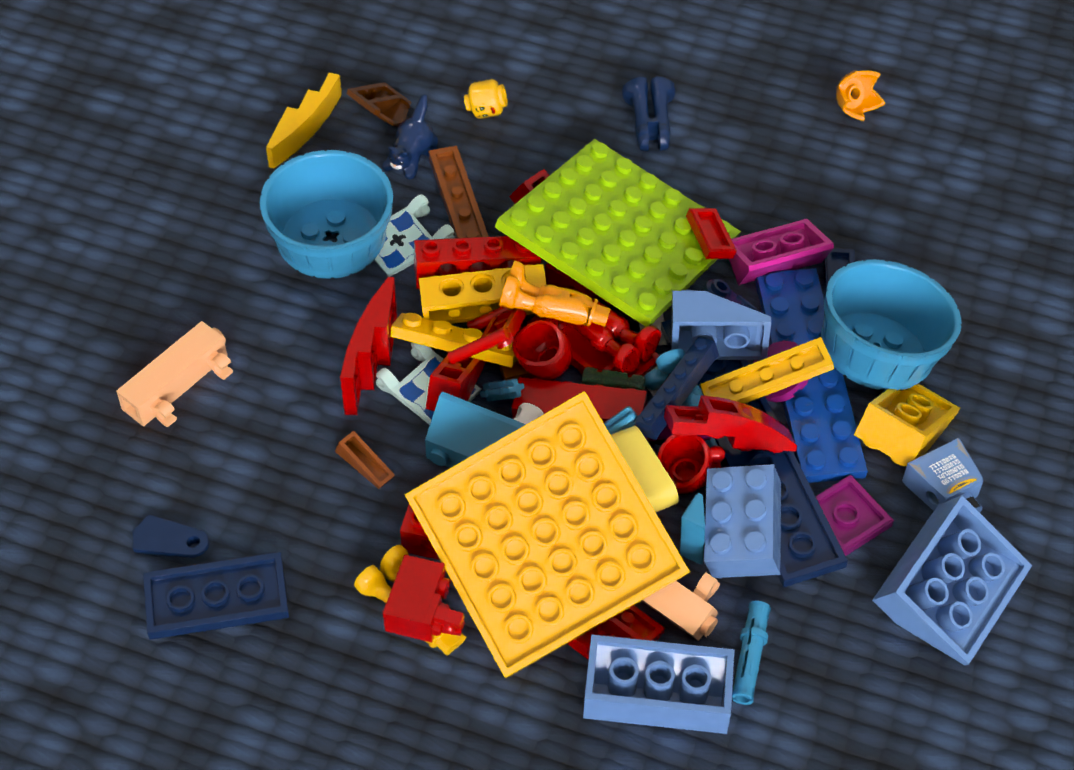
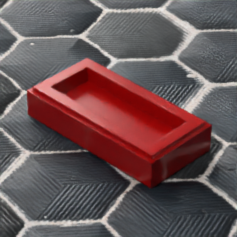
[686,208,737,259]

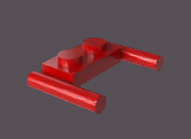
[447,307,526,364]

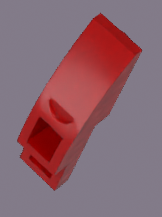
[664,395,797,453]

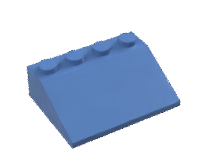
[872,495,1032,666]

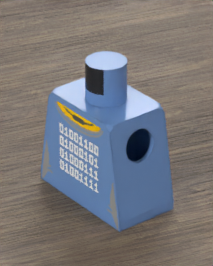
[902,438,983,513]

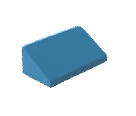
[680,493,705,564]

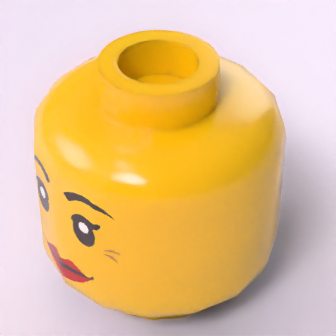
[464,79,508,119]

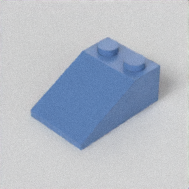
[671,290,771,360]

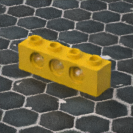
[419,264,547,324]

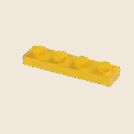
[390,313,517,368]
[700,337,834,404]

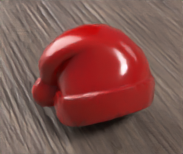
[512,318,572,380]
[657,434,725,494]

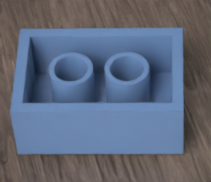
[704,464,781,578]

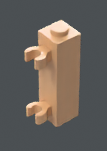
[116,321,233,427]
[642,572,720,641]

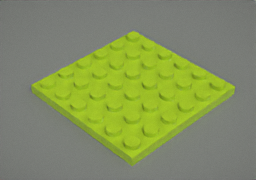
[495,139,741,327]

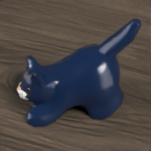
[382,94,438,180]

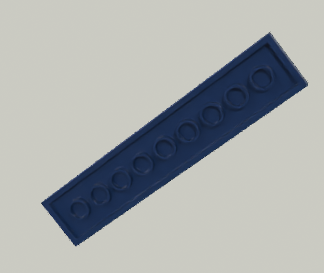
[661,319,848,588]

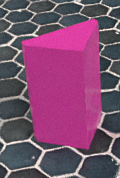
[729,219,834,285]

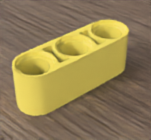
[611,426,679,512]

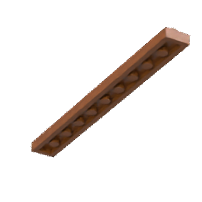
[429,146,536,381]

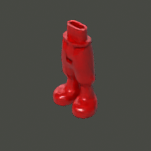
[571,293,661,374]

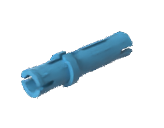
[732,601,771,705]

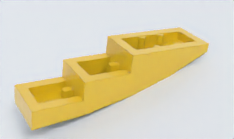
[266,72,342,169]

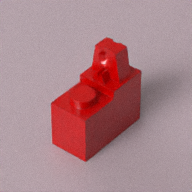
[382,555,465,643]

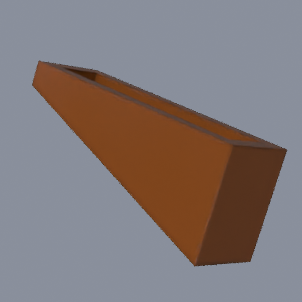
[335,430,395,489]

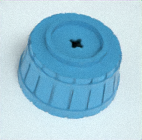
[260,150,393,279]
[821,259,962,391]

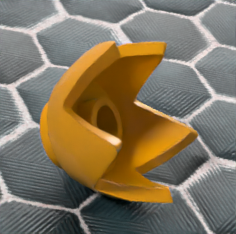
[836,70,885,121]

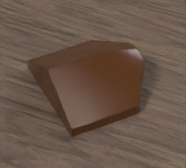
[346,82,411,127]

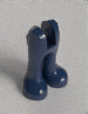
[622,76,676,152]

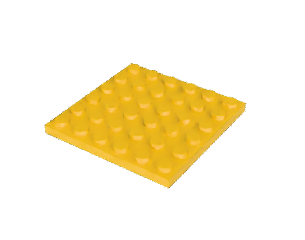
[404,391,690,678]

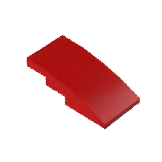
[340,277,398,416]

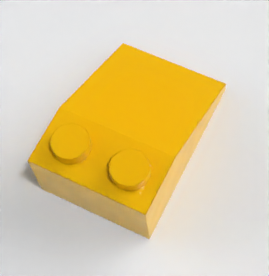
[854,383,960,467]

